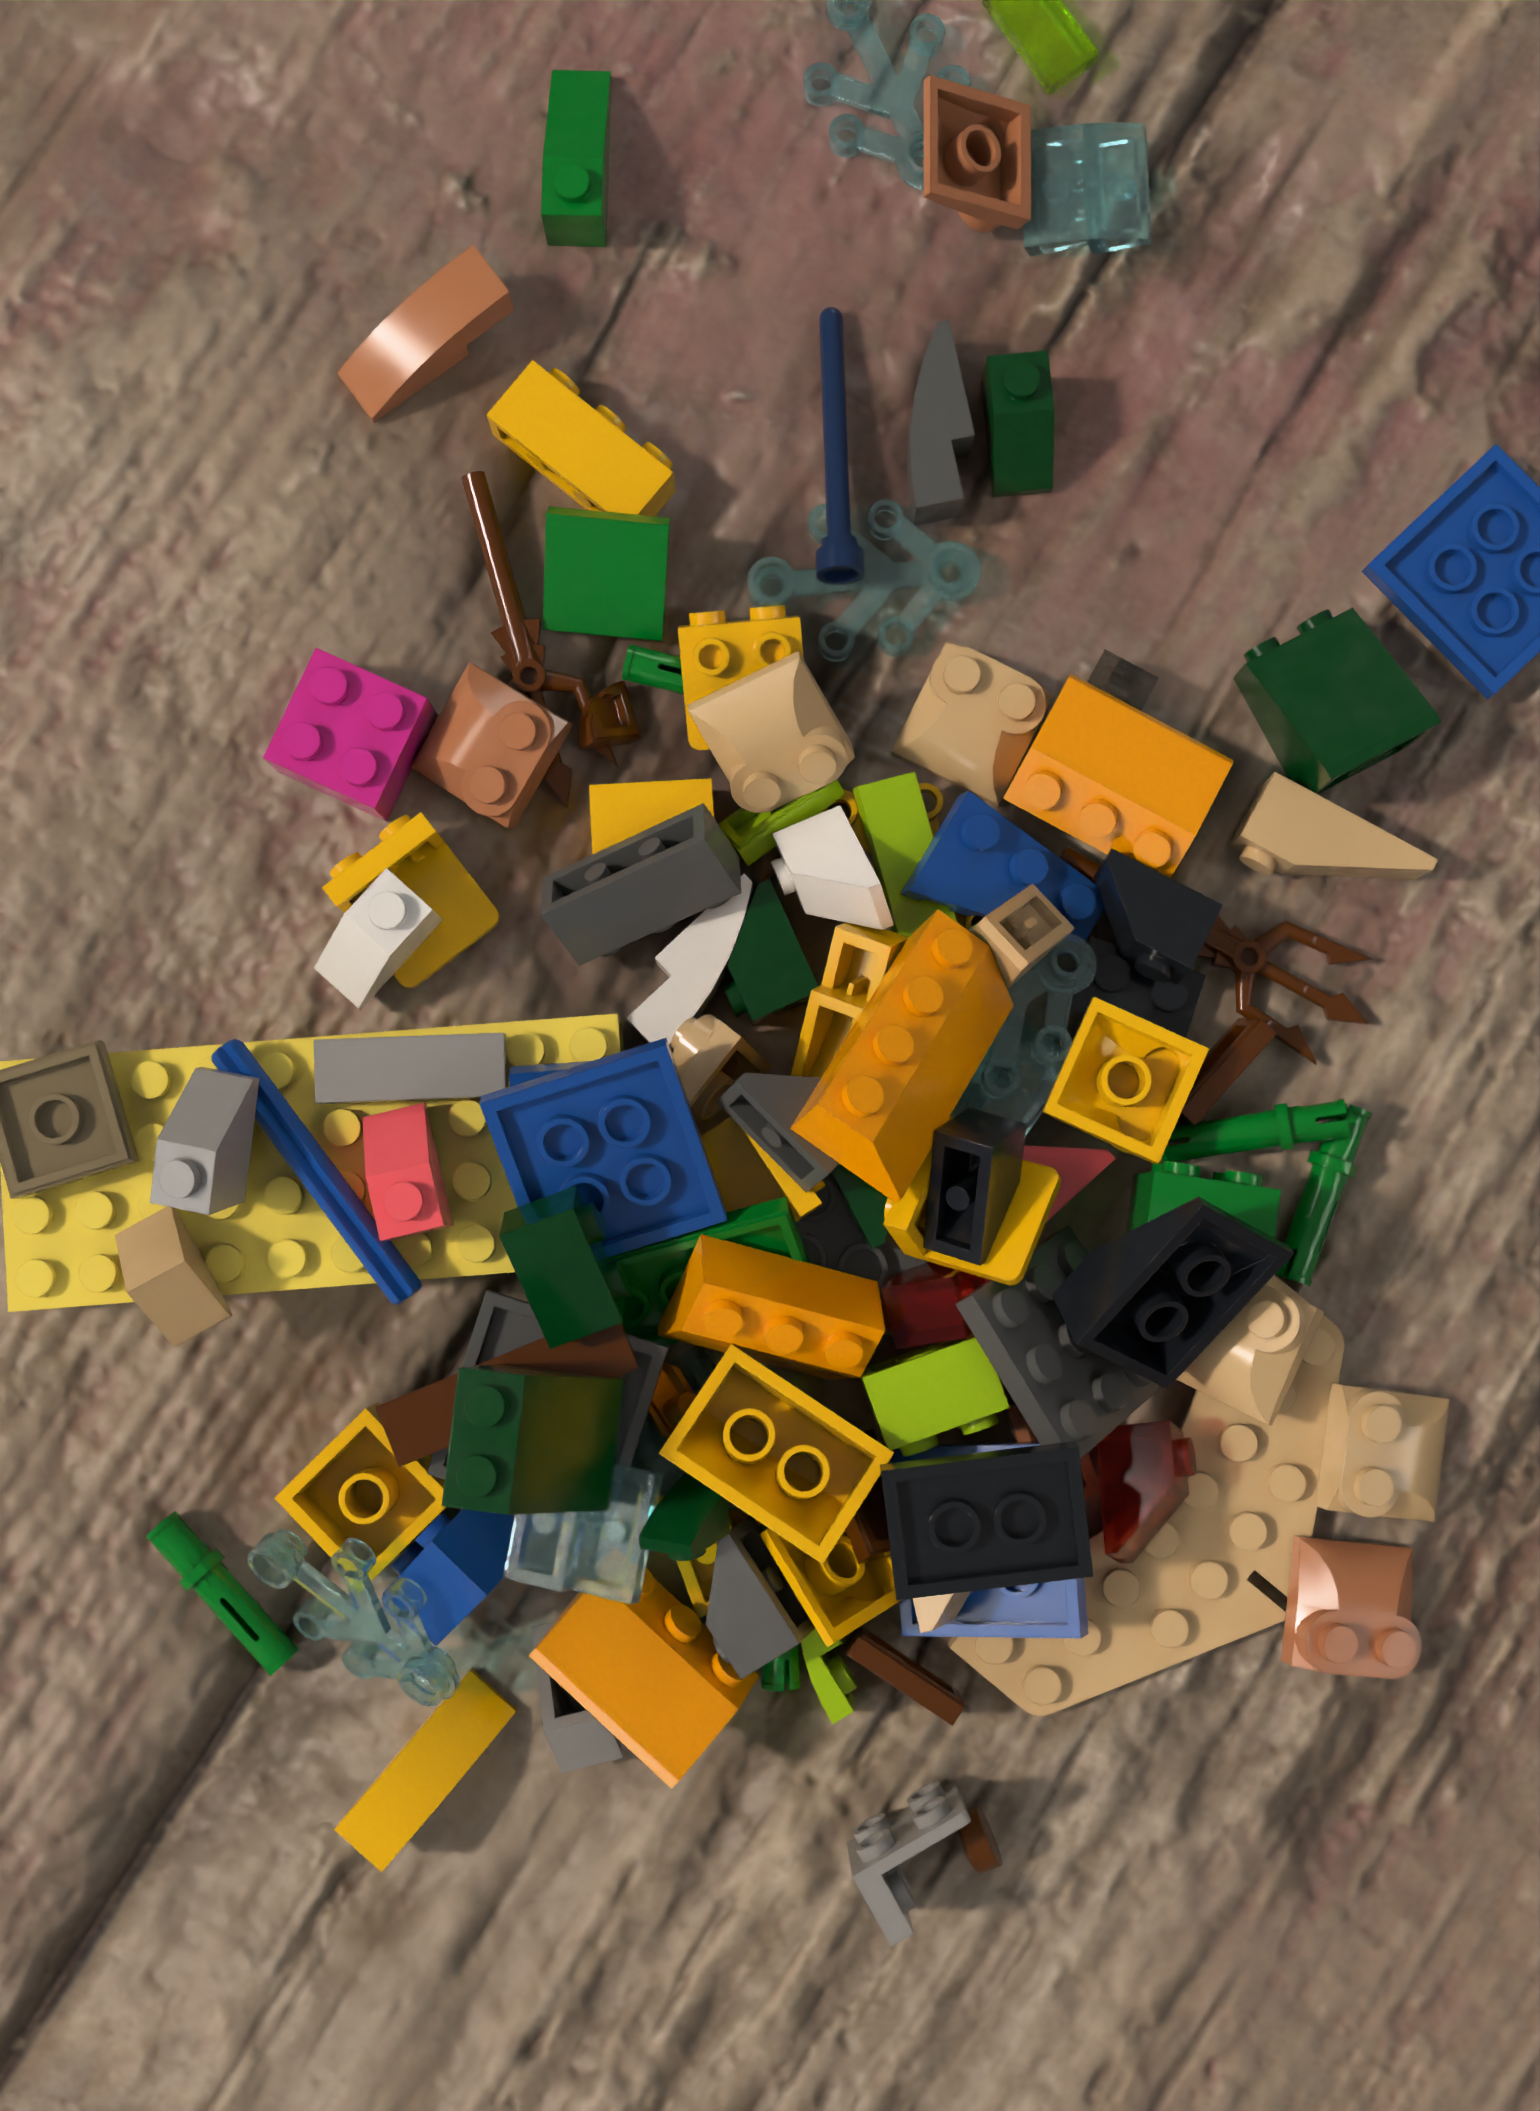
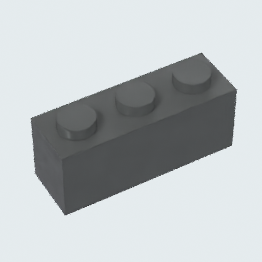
[541,803,741,966]

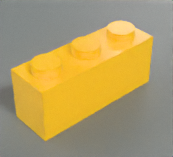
[486,360,676,516]

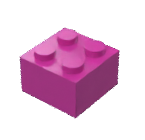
[263,648,438,822]

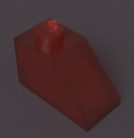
[880,1262,989,1349]
[1097,1420,1196,1564]

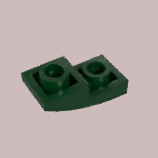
[638,1472,736,1561]

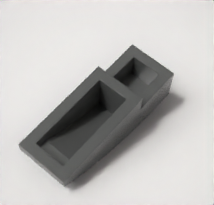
[906,320,975,526]

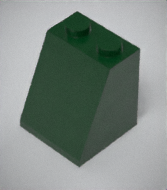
[1233,607,1441,794]
[442,1364,625,1515]

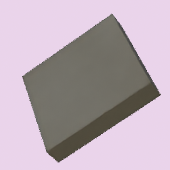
[0,1040,139,1199]

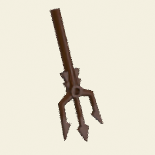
[461,471,619,808]
[1059,846,1373,1065]

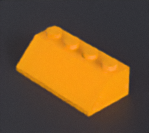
[790,909,1014,1203]

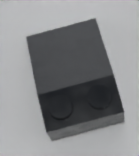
[1052,1197,1294,1389]

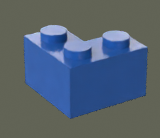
[383,1509,559,1646]

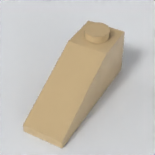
[1229,772,1438,879]

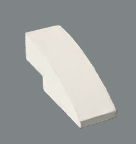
[627,874,753,1049]

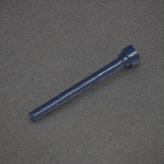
[815,307,865,585]

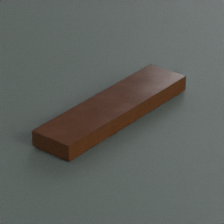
[376,1323,640,1467]

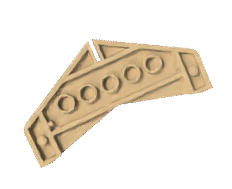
[947,1275,1344,1716]

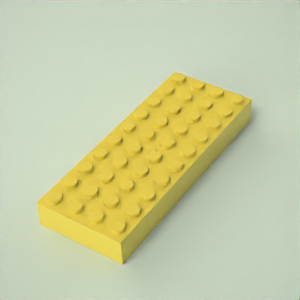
[0,1013,624,1312]

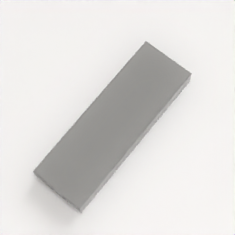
[314,1033,508,1104]

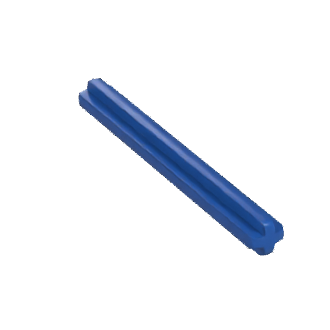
[211,1039,422,1305]

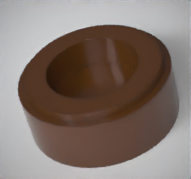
[957,1804,1002,1874]

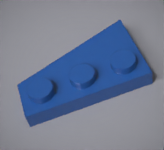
[900,791,1105,948]

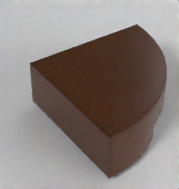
[578,681,641,750]

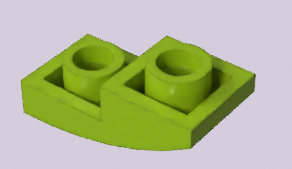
[801,1629,858,1725]

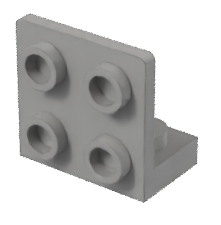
[846,1781,971,1947]

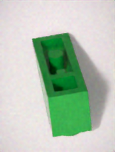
[541,70,612,247]

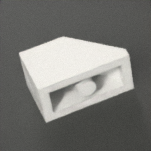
[771,805,894,930]
[314,868,443,1010]

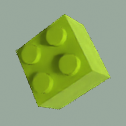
[860,1330,1010,1456]

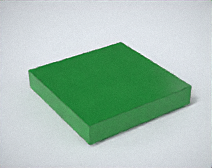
[543,506,671,641]

